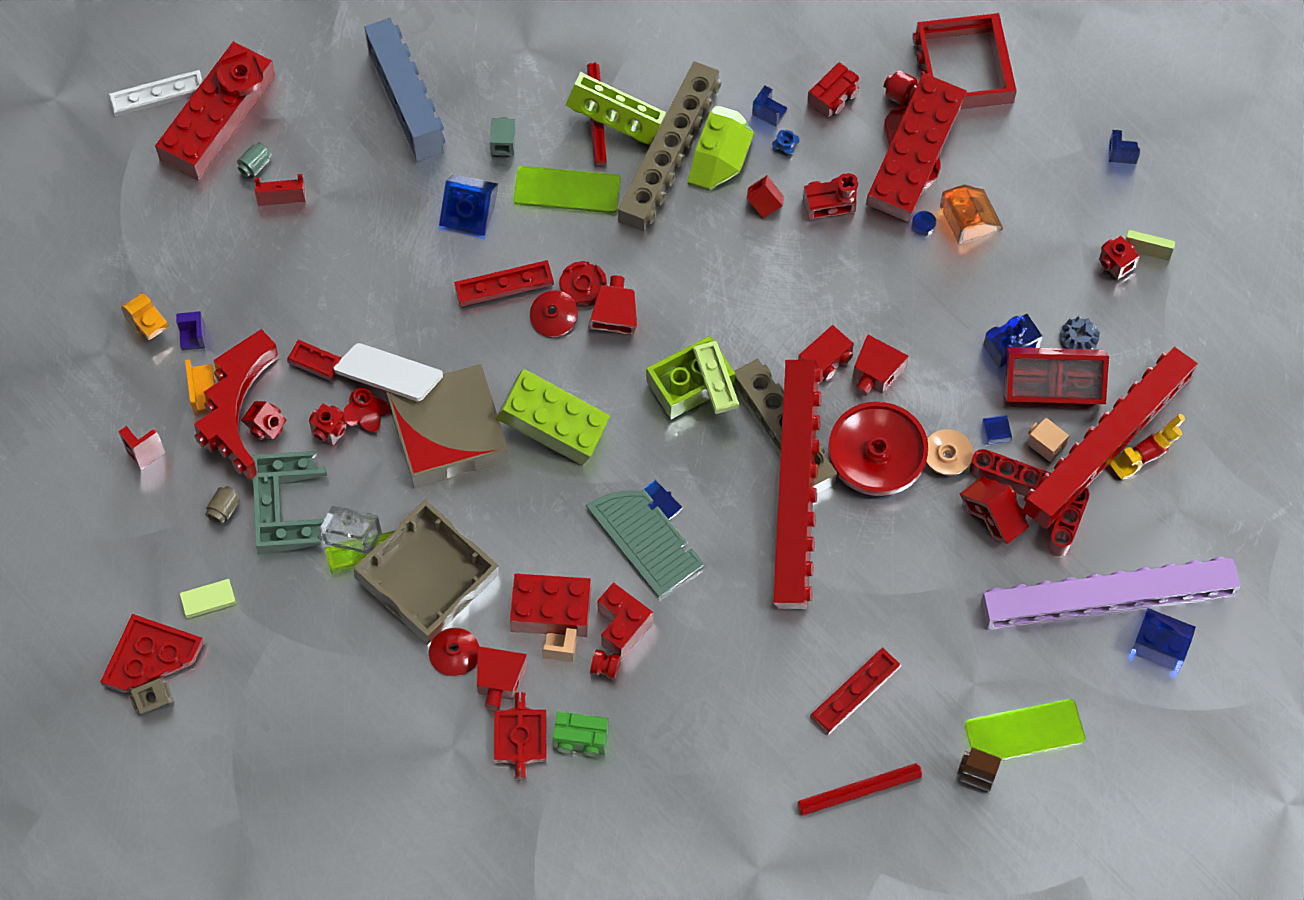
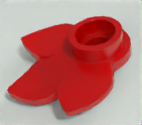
[343,388,391,433]

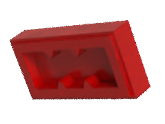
[287,339,342,381]

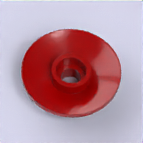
[530,290,578,337]
[429,628,479,677]

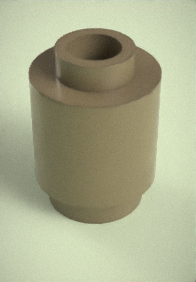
[205,486,240,525]

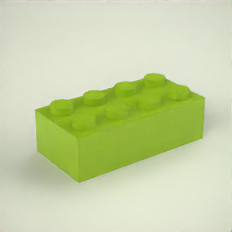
[495,368,610,466]

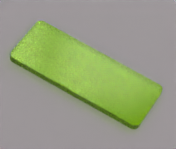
[514,166,621,214]
[965,699,1086,761]

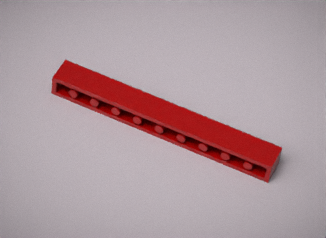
[1022,346,1198,530]
[773,359,823,609]

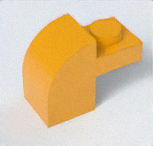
[121,293,169,341]

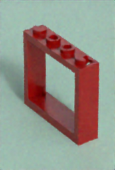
[912,13,1017,109]

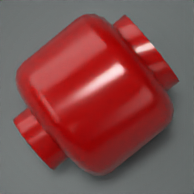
[883,71,918,105]

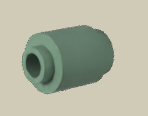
[237,142,272,177]

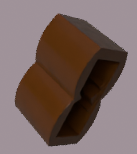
[957,747,1002,792]

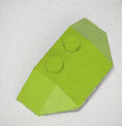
[687,106,754,191]

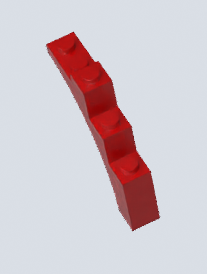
[194,329,278,480]

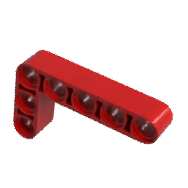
[969,449,1090,557]

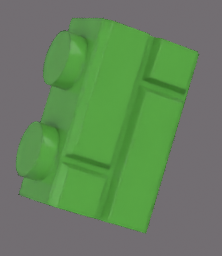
[552,711,609,757]

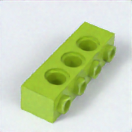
[565,72,666,145]

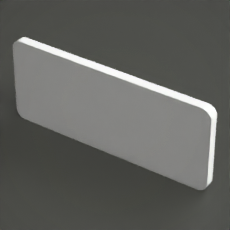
[334,343,443,401]

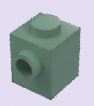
[490,117,516,156]

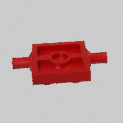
[494,692,547,780]

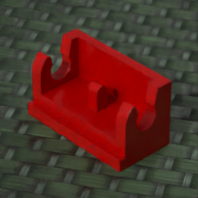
[254,174,306,206]

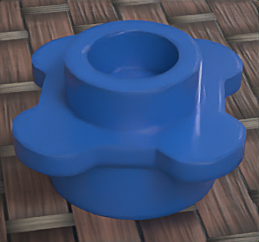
[772,130,799,155]

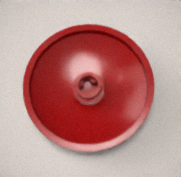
[828,402,929,496]

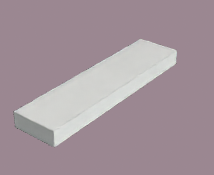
[109,70,203,117]

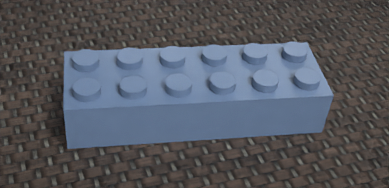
[364,18,445,162]

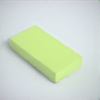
[1125,230,1175,261]
[180,579,236,619]

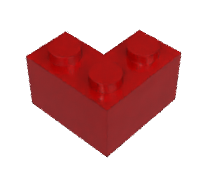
[960,476,1030,544]
[597,582,653,660]

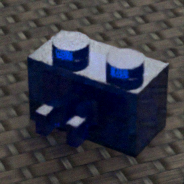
[983,314,1043,368]

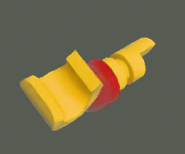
[1110,414,1185,480]

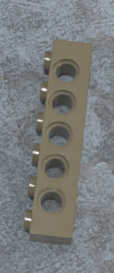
[734,358,837,494]

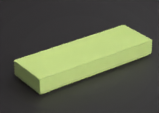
[693,340,739,414]

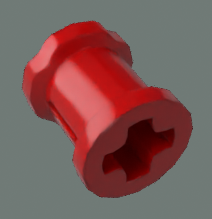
[836,173,858,203]

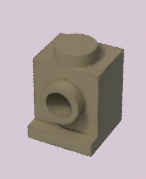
[130,678,174,714]

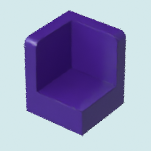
[176,311,205,350]

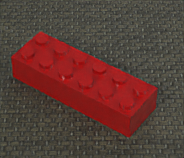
[155,41,276,180]
[866,72,967,222]

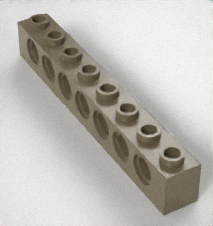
[618,61,722,231]

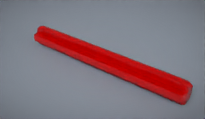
[587,62,607,166]
[797,763,922,815]

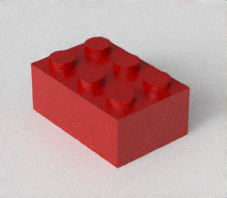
[510,573,591,637]

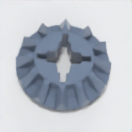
[1061,316,1100,350]

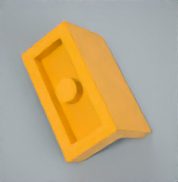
[185,359,216,415]

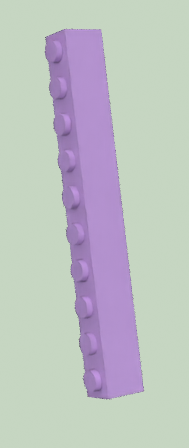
[981,557,1240,630]

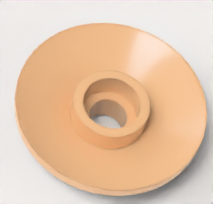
[926,429,973,475]

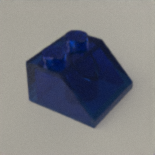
[439,174,498,236]
[1130,608,1196,672]

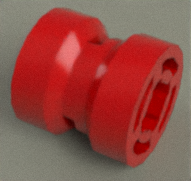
[590,649,621,680]

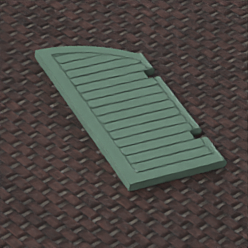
[586,490,705,598]

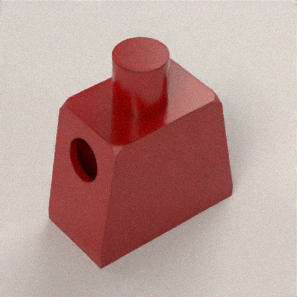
[588,275,637,335]
[853,334,909,396]
[477,646,528,710]

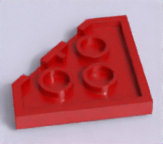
[100,614,204,693]

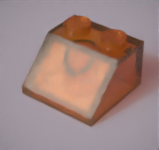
[940,184,1003,244]

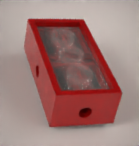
[1004,347,1109,404]

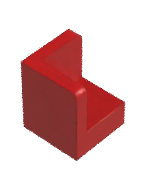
[746,175,784,218]

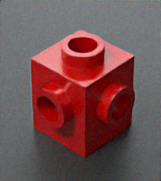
[1099,236,1139,280]
[241,401,287,440]
[309,403,346,446]

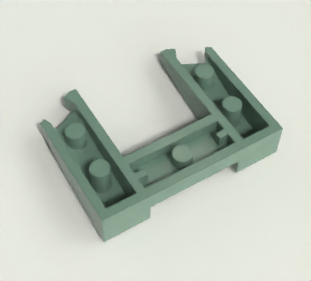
[252,451,330,554]

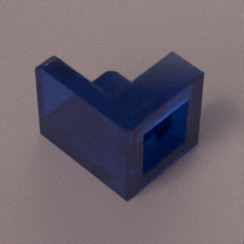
[752,85,787,127]
[1108,130,1140,164]

